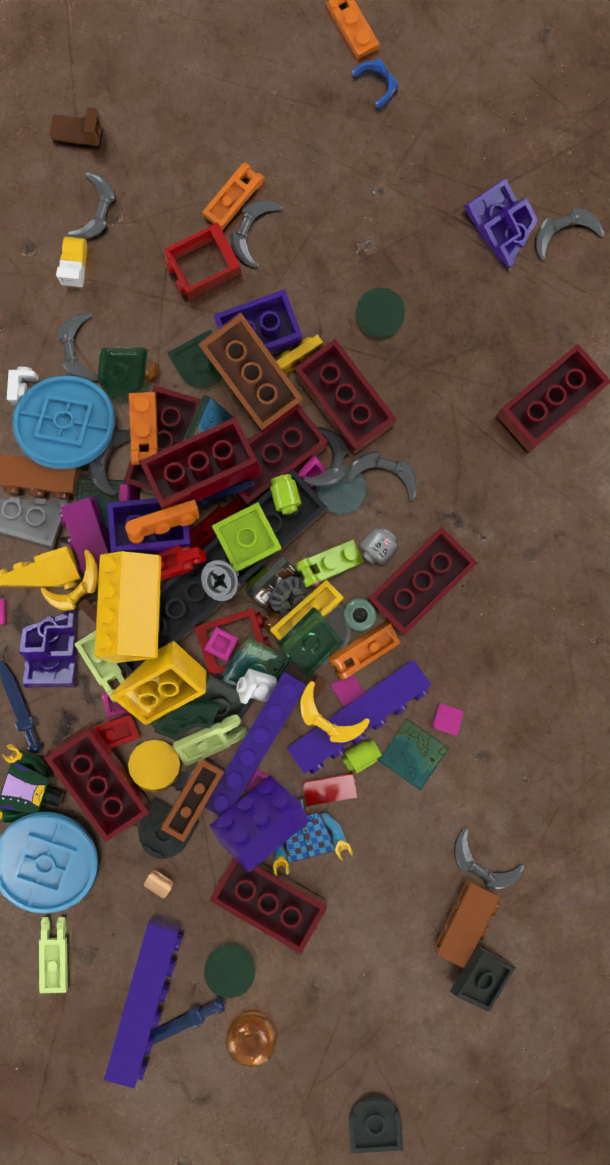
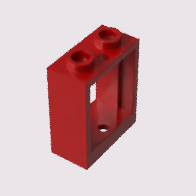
[163,222,242,301]
[194,608,272,675]

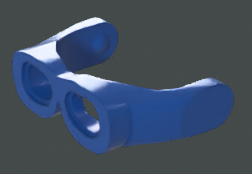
[352,58,399,108]

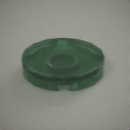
[355,287,405,338]
[204,943,256,998]

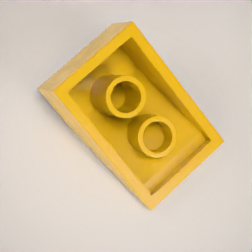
[111,641,207,726]

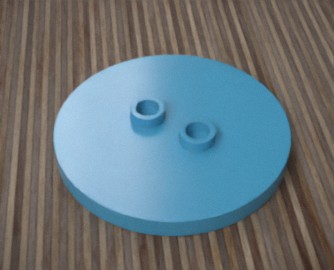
[12,376,116,469]
[0,812,98,914]

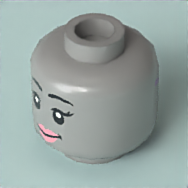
[360,527,398,565]

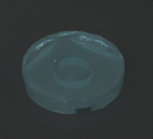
[316,465,366,514]

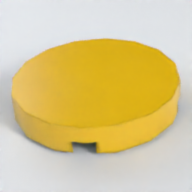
[128,740,180,792]

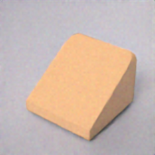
[144,870,175,899]

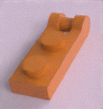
[326,0,380,60]
[202,162,265,230]
[129,392,158,465]
[125,499,199,544]
[328,620,401,680]

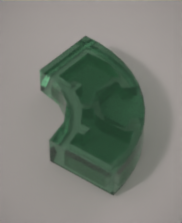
[154,700,220,741]

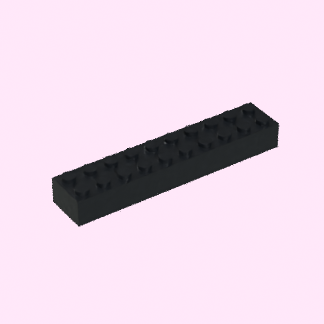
[119,470,327,675]

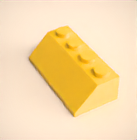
[94,551,161,663]

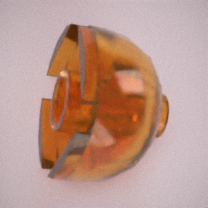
[225,1012,277,1068]

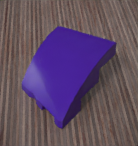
[463,178,538,267]
[19,608,78,688]

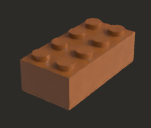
[198,312,303,430]

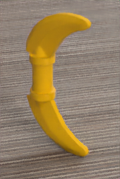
[41,550,99,610]
[300,681,370,743]

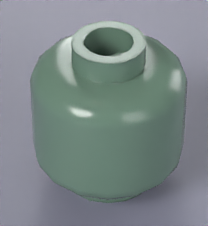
[344,597,377,631]

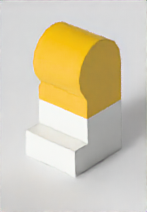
[56,236,87,287]

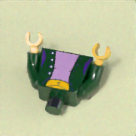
[0,744,64,823]

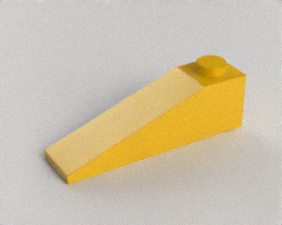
[0,546,84,590]

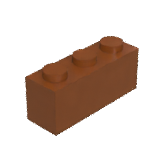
[0,454,81,500]
[161,757,224,842]
[434,879,500,968]

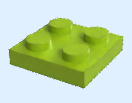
[212,503,282,572]

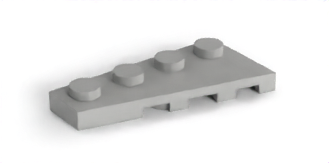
[0,497,69,549]

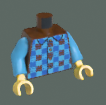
[273,797,353,876]

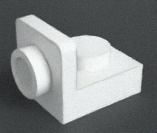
[7,367,39,405]
[237,668,278,704]

